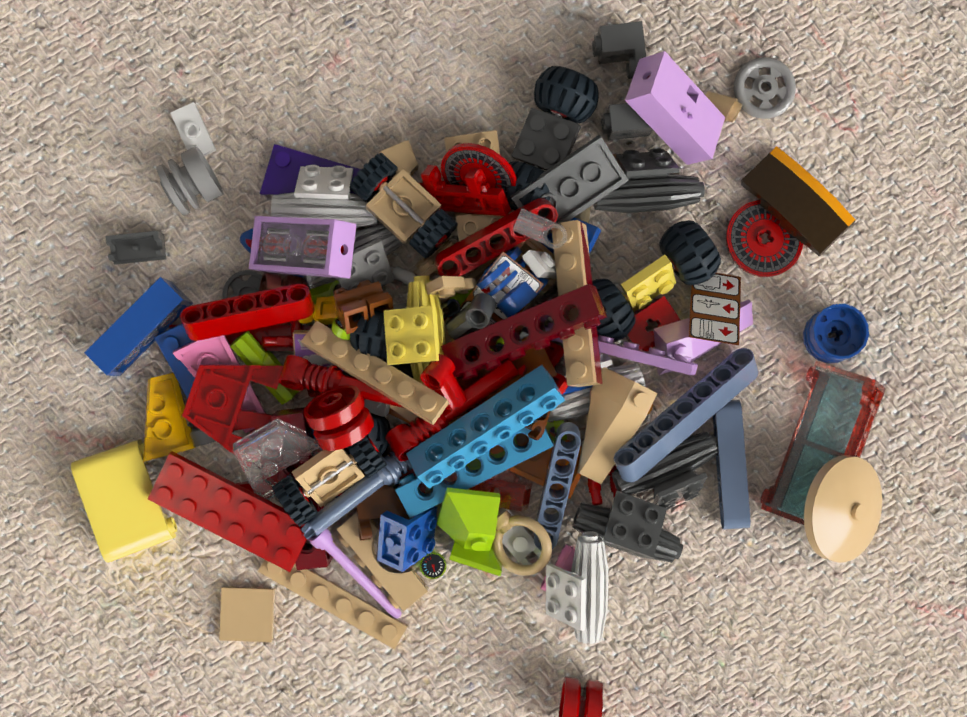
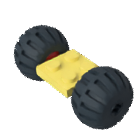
[592,220,721,342]

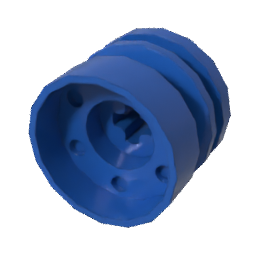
[476,246,549,318]
[803,304,869,364]

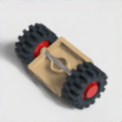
[349,152,458,259]
[272,436,387,527]

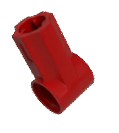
[420,354,466,410]

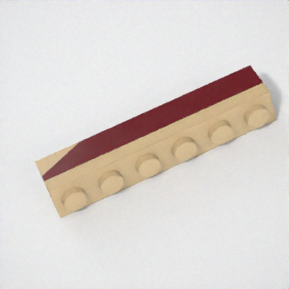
[551,220,602,387]

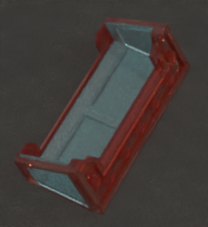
[760,361,886,525]

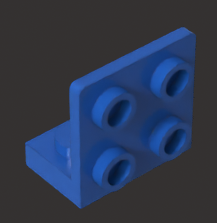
[377,506,437,572]

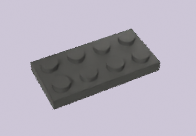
[510,135,629,240]

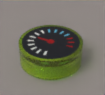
[420,552,446,579]

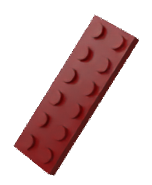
[148,451,307,572]

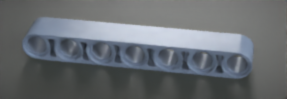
[614,348,759,482]

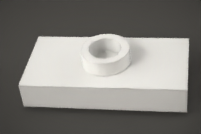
[170,102,217,156]
[522,250,557,279]

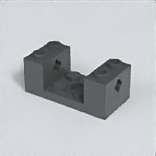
[592,21,653,141]

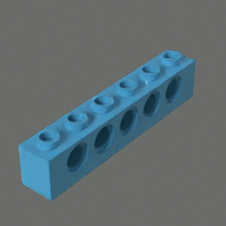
[406,365,565,488]
[395,427,554,518]

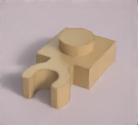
[426,276,476,298]

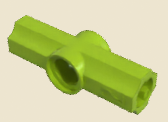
[230,331,299,405]

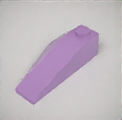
[653,300,753,375]

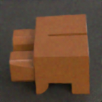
[334,280,394,334]

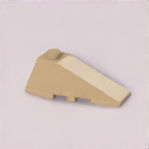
[578,367,658,484]

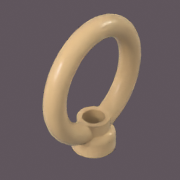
[492,510,552,576]

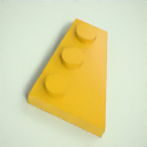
[143,373,196,462]

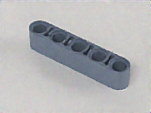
[713,400,751,530]
[534,422,581,550]

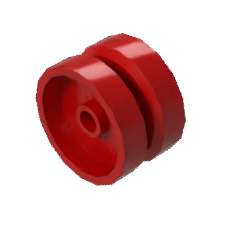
[304,385,374,451]
[558,676,603,717]

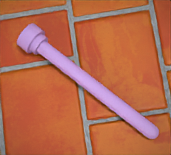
[308,529,402,619]

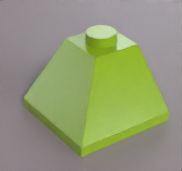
[437,487,500,551]
[449,541,502,576]

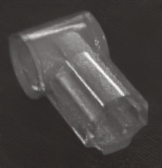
[513,208,568,249]

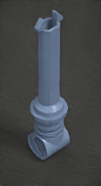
[301,438,428,539]

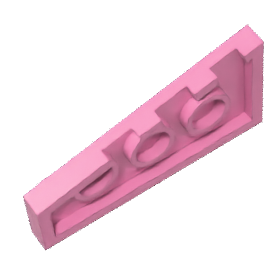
[172,335,266,433]

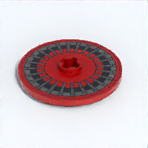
[441,143,517,192]
[726,200,803,277]

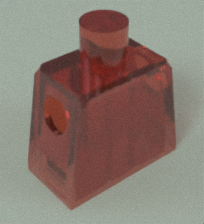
[469,477,532,511]

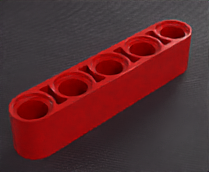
[435,198,558,277]
[180,284,315,341]

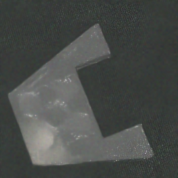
[233,419,322,501]

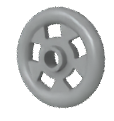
[734,57,796,119]

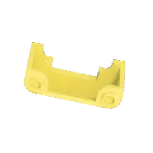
[71,439,178,563]

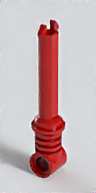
[278,355,406,409]
[385,358,527,462]

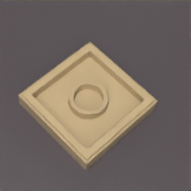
[219,587,275,642]

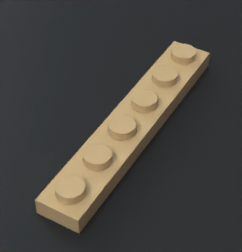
[301,320,449,425]
[258,560,408,650]

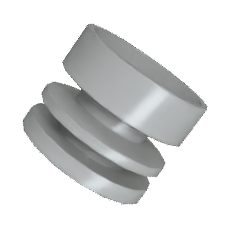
[156,146,224,216]

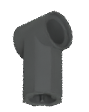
[445,293,496,340]

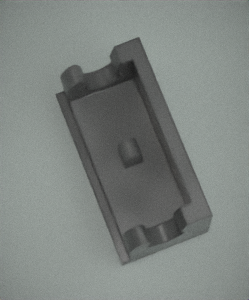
[105,231,166,265]

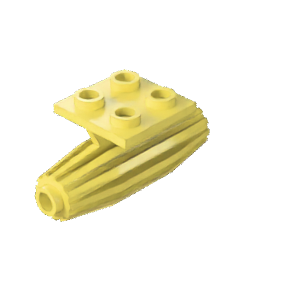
[383,276,445,389]

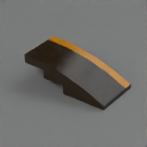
[741,146,855,257]

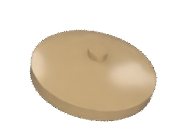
[804,455,882,563]

